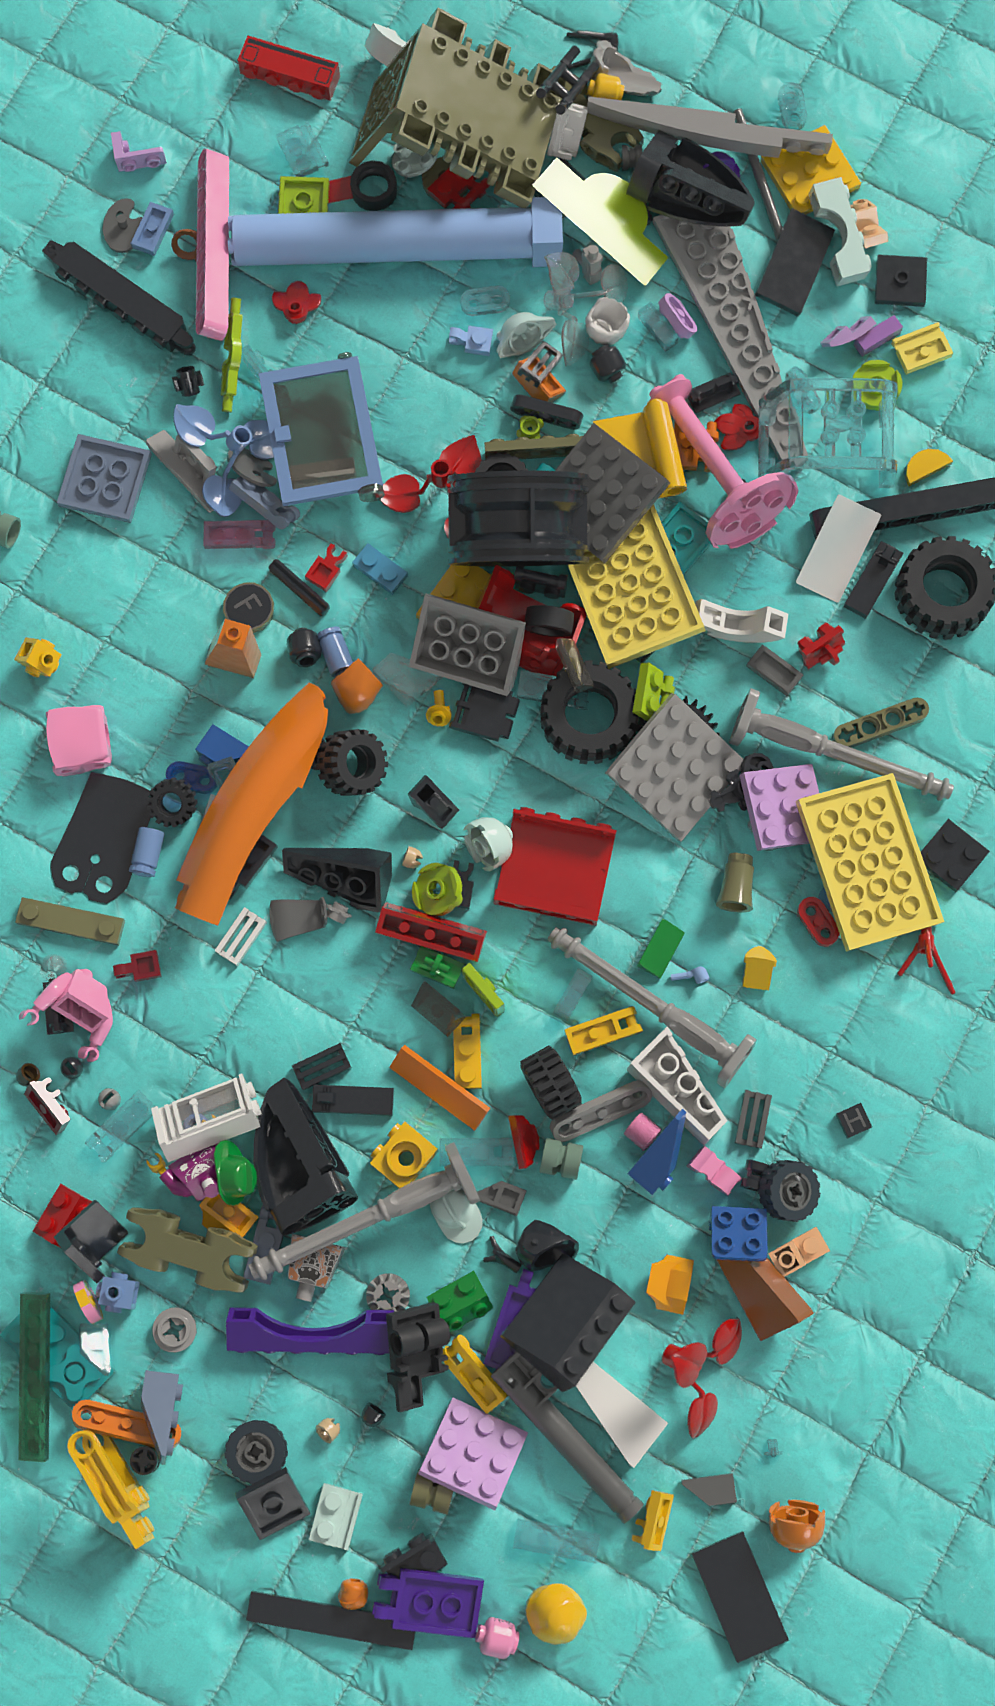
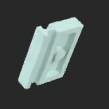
[309,1483,363,1551]

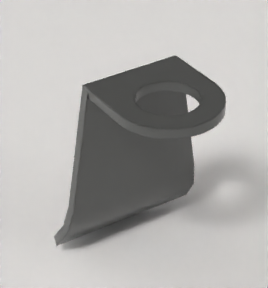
[269,897,327,942]

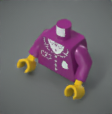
[146,1115,219,1201]

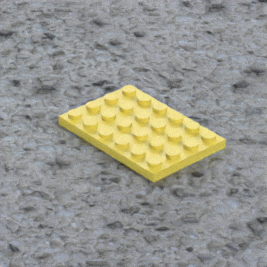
[568,504,705,669]
[795,773,944,952]

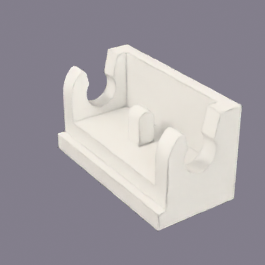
[547,103,588,160]

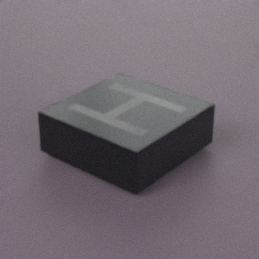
[836,1103,872,1139]

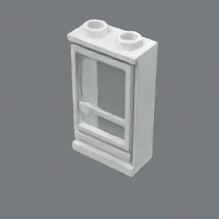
[151,1074,262,1162]

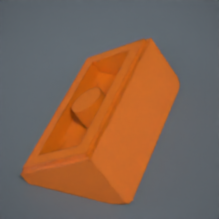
[512,357,566,403]

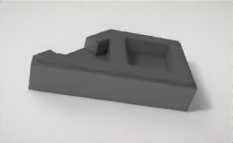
[477,1181,527,1216]
[681,1473,737,1506]

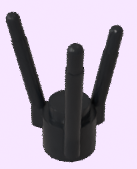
[566,30,618,70]

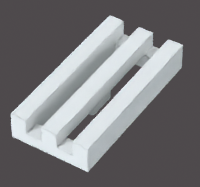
[215,907,267,966]

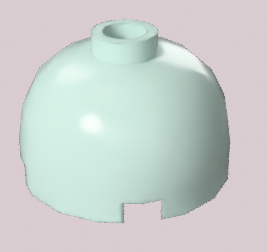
[464,817,513,871]

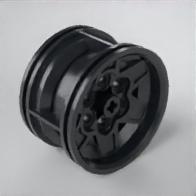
[447,471,589,567]

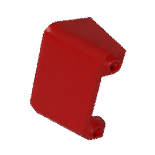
[475,565,587,679]

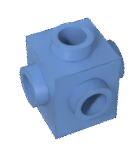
[96,1272,140,1313]

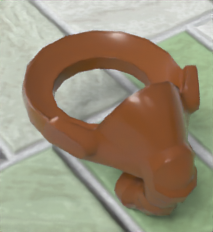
[171,229,197,261]

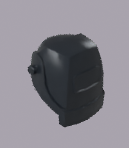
[515,1220,579,1271]

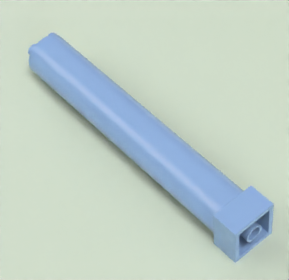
[228,197,563,267]

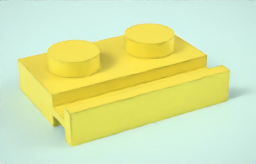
[891,322,953,375]

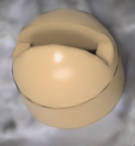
[402,846,423,869]
[316,1418,340,1443]

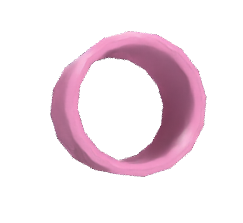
[624,1113,662,1151]

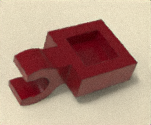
[113,950,162,982]

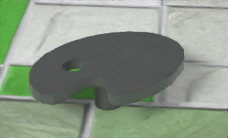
[103,198,143,253]
[227,448,277,487]

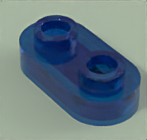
[166,761,218,794]

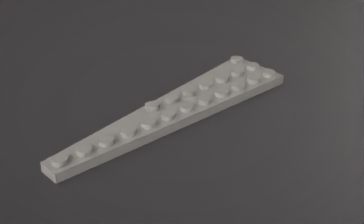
[653,214,809,472]

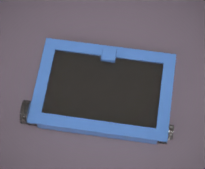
[259,352,385,506]

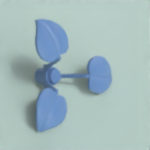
[173,404,274,517]

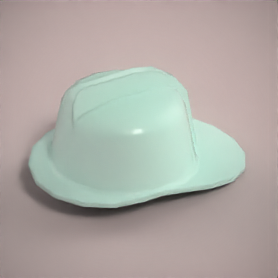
[430,1189,483,1244]

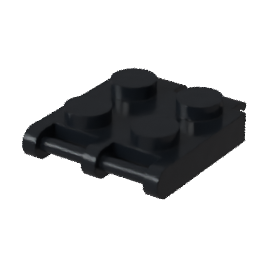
[449,683,520,742]

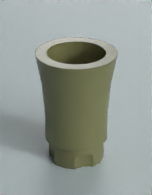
[716,853,754,913]

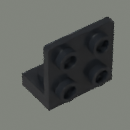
[54,1200,128,1283]
[380,1532,448,1577]

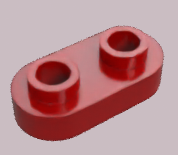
[797,897,840,947]

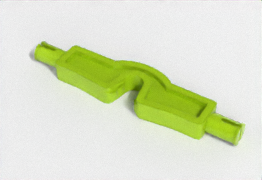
[220,298,243,413]

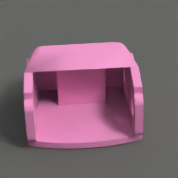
[46,705,112,777]

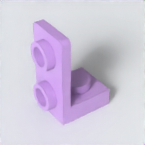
[111,131,167,172]

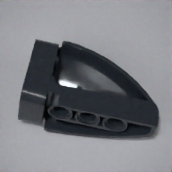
[626,130,755,227]
[253,1078,358,1235]

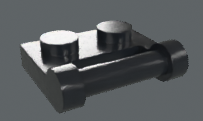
[514,565,568,599]

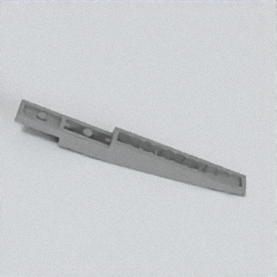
[587,97,833,158]

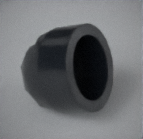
[60,1057,83,1079]
[362,1402,386,1427]

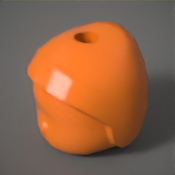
[338,1578,368,1610]

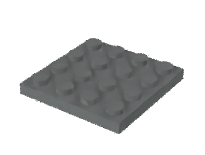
[555,423,670,563]

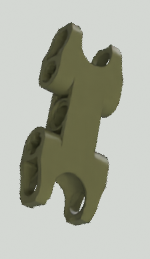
[551,66,644,172]
[117,1207,258,1292]

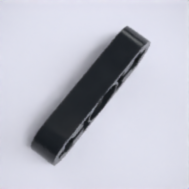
[510,395,583,430]

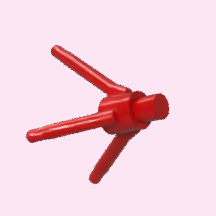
[897,926,955,995]

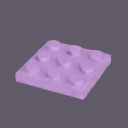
[739,764,819,851]
[419,1398,528,1510]

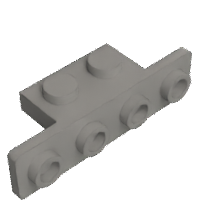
[146,430,217,513]

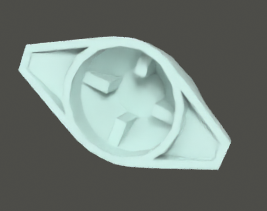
[496,312,556,358]

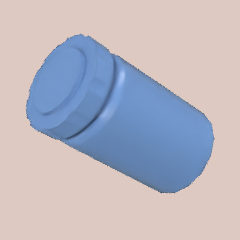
[317,626,353,677]
[129,827,165,877]

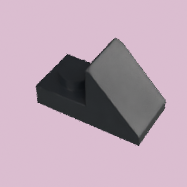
[408,775,459,829]

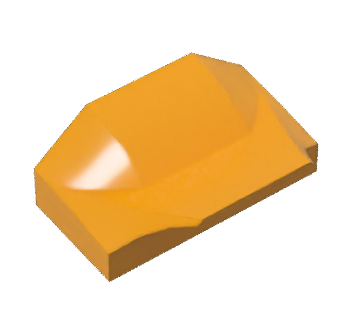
[199,1194,259,1237]
[646,1255,694,1315]

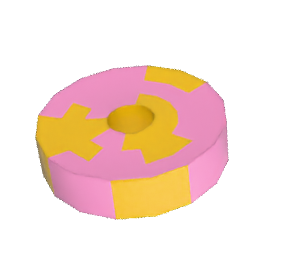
[73,1280,103,1324]

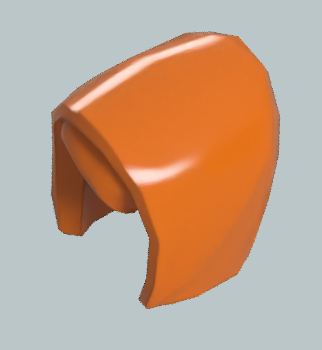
[331,658,383,714]

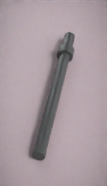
[733,109,782,241]

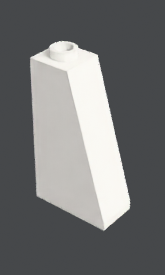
[576,1362,668,1468]

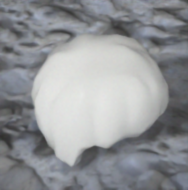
[585,297,630,346]

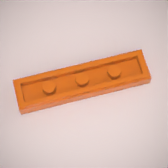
[389,1045,491,1131]

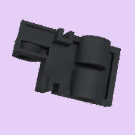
[386,1302,450,1412]

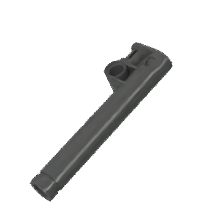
[490,1351,644,1523]

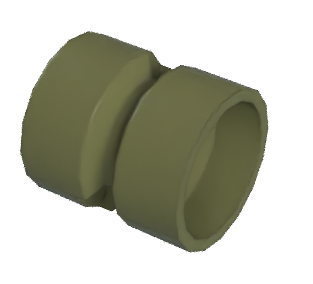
[409,1468,453,1515]

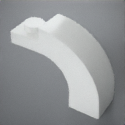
[364,23,406,66]
[695,599,788,643]

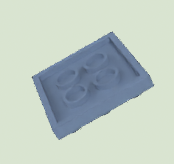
[57,434,152,523]

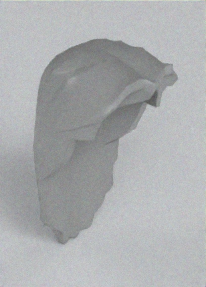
[590,40,662,96]

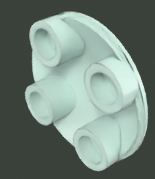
[392,143,438,177]

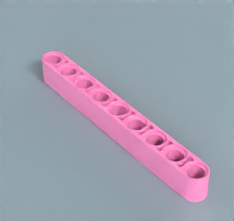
[196,148,229,341]

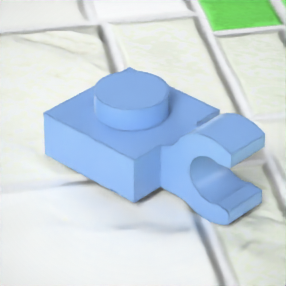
[449,326,493,356]

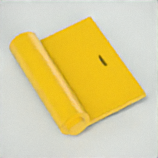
[593,399,687,499]

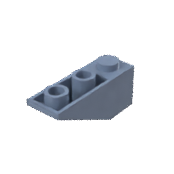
[141,1370,183,1465]

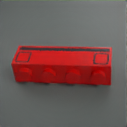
[237,35,340,101]
[375,902,487,962]

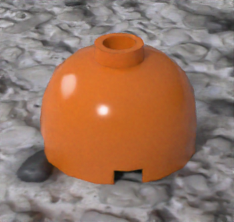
[769,1500,825,1553]

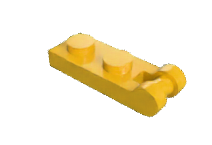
[564,1006,643,1056]
[453,1013,482,1089]
[443,1335,508,1414]

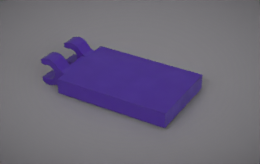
[483,1268,535,1369]
[372,1568,484,1638]

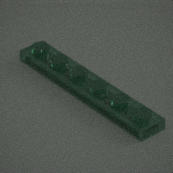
[18,1292,50,1462]

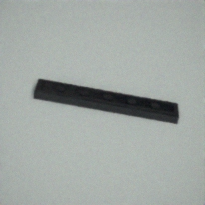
[246,1590,416,1650]

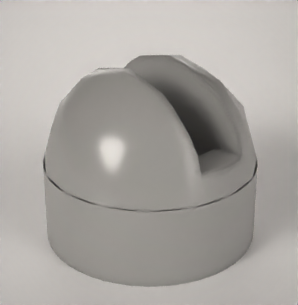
[98,1088,121,1110]

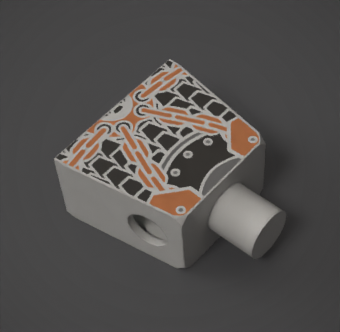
[288,1234,345,1302]

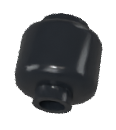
[589,344,626,384]
[286,628,322,667]

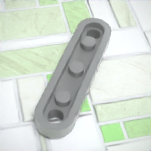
[550,1080,652,1142]

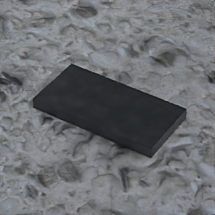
[755,208,836,317]
[691,1531,789,1663]

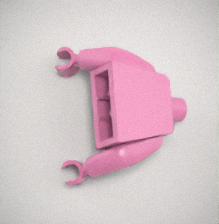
[19,969,113,1062]

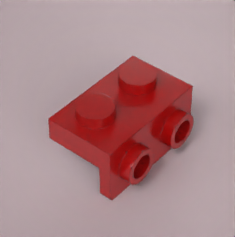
[33,1183,92,1248]

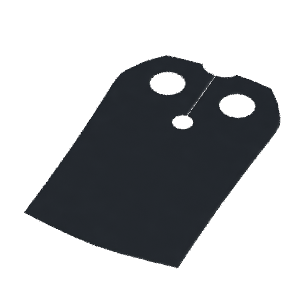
[51,772,152,904]

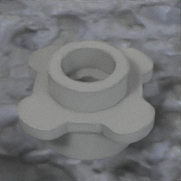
[326,902,352,924]

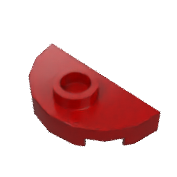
[508,1115,540,1169]

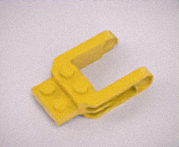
[67,1430,155,1550]

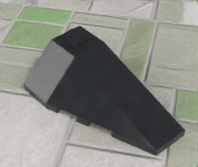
[282,848,392,913]

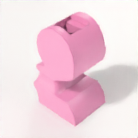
[687,1146,742,1196]

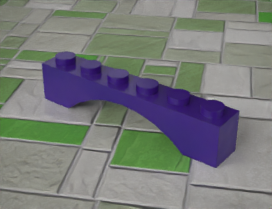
[226,1307,394,1355]

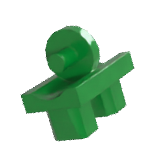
[410,946,465,989]

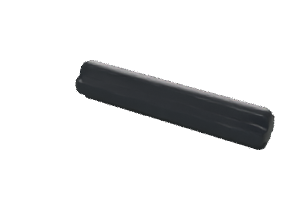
[268,559,330,616]

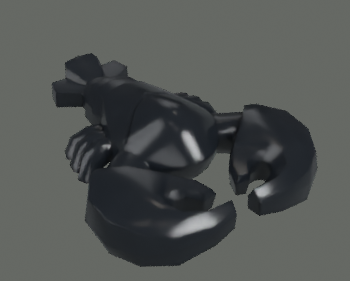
[709,753,774,812]

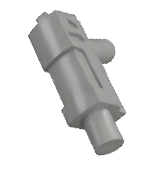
[572,245,603,285]

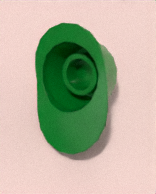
[214,1140,257,1206]

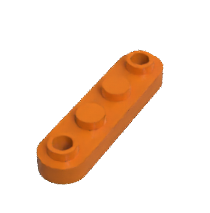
[72,1400,181,1448]

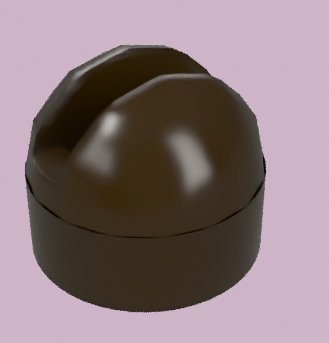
[16,1063,40,1087]

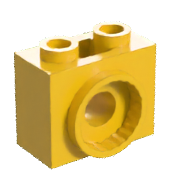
[370,1121,439,1189]

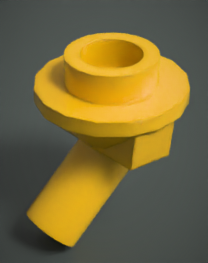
[426,690,451,727]

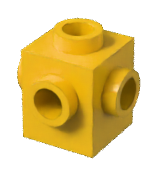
[14,637,62,678]

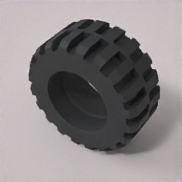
[894,536,995,640]
[540,660,639,764]

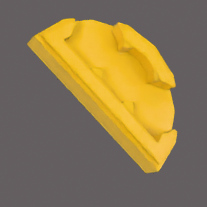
[905,449,953,487]

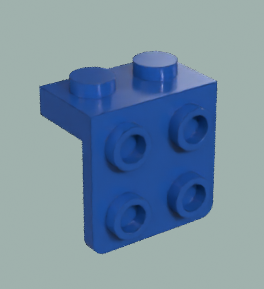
[709,1206,768,1262]

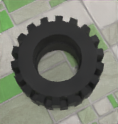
[316,729,388,796]
[520,1045,582,1120]

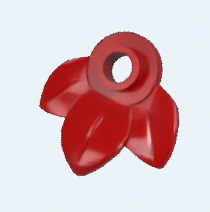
[272,281,321,324]
[714,404,763,450]

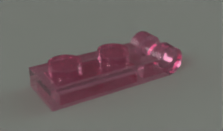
[204,520,275,549]

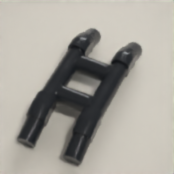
[536,45,599,115]

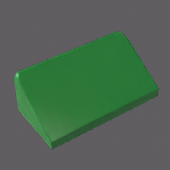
[637,918,685,979]

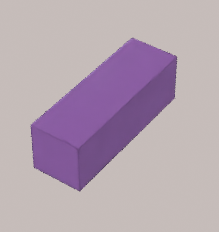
[853,315,903,357]

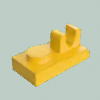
[632,1490,674,1551]

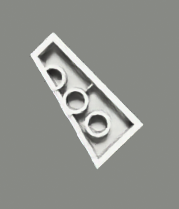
[627,1026,727,1146]

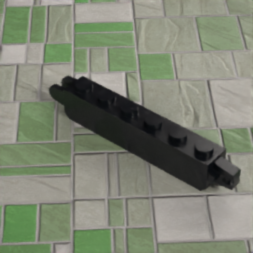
[42,240,196,356]

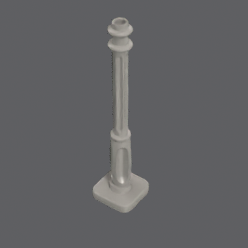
[729,688,954,801]
[548,927,757,1089]
[249,1142,480,1280]

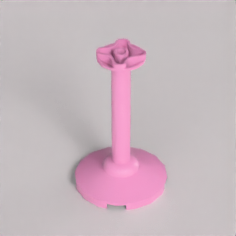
[649,374,799,549]

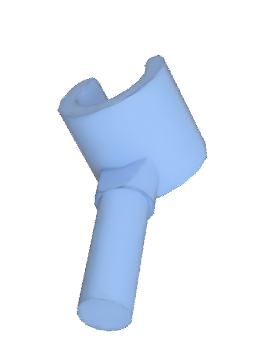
[671,966,710,984]

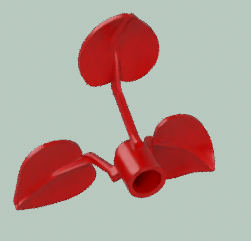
[375,435,482,539]
[662,1317,742,1439]

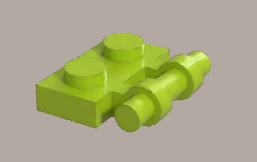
[633,662,675,722]

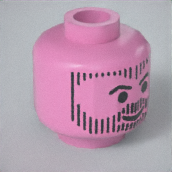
[475,1617,519,1659]

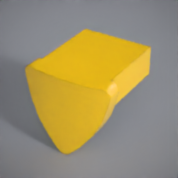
[742,946,777,990]

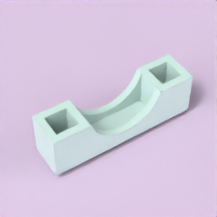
[808,177,871,286]

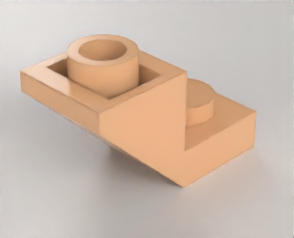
[850,199,889,248]
[768,1226,830,1277]

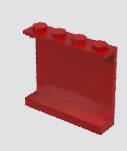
[494,807,617,926]

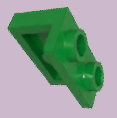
[426,1271,494,1332]

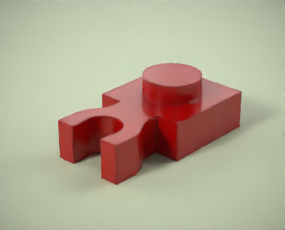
[305,543,348,592]

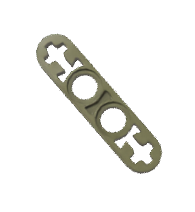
[832,697,929,748]

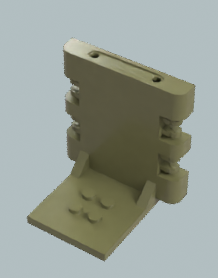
[349,7,566,208]

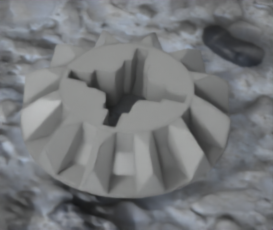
[366,1273,410,1312]
[152,1308,197,1352]

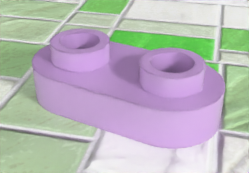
[659,293,697,339]

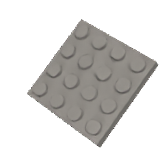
[605,693,744,842]

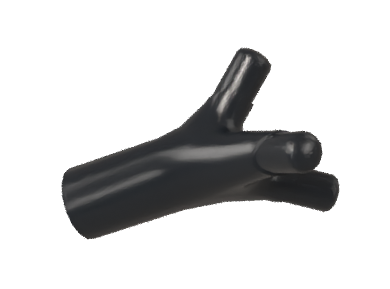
[483,1236,522,1273]

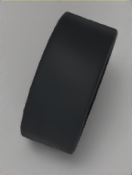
[350,160,397,211]
[525,605,574,637]

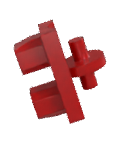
[797,623,845,670]

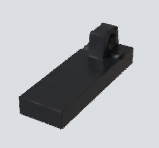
[844,541,903,619]
[312,1085,394,1116]

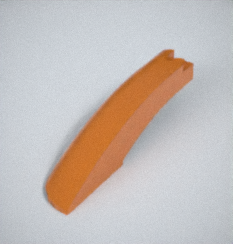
[175,683,328,926]

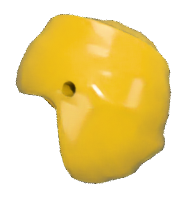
[526,1583,587,1645]

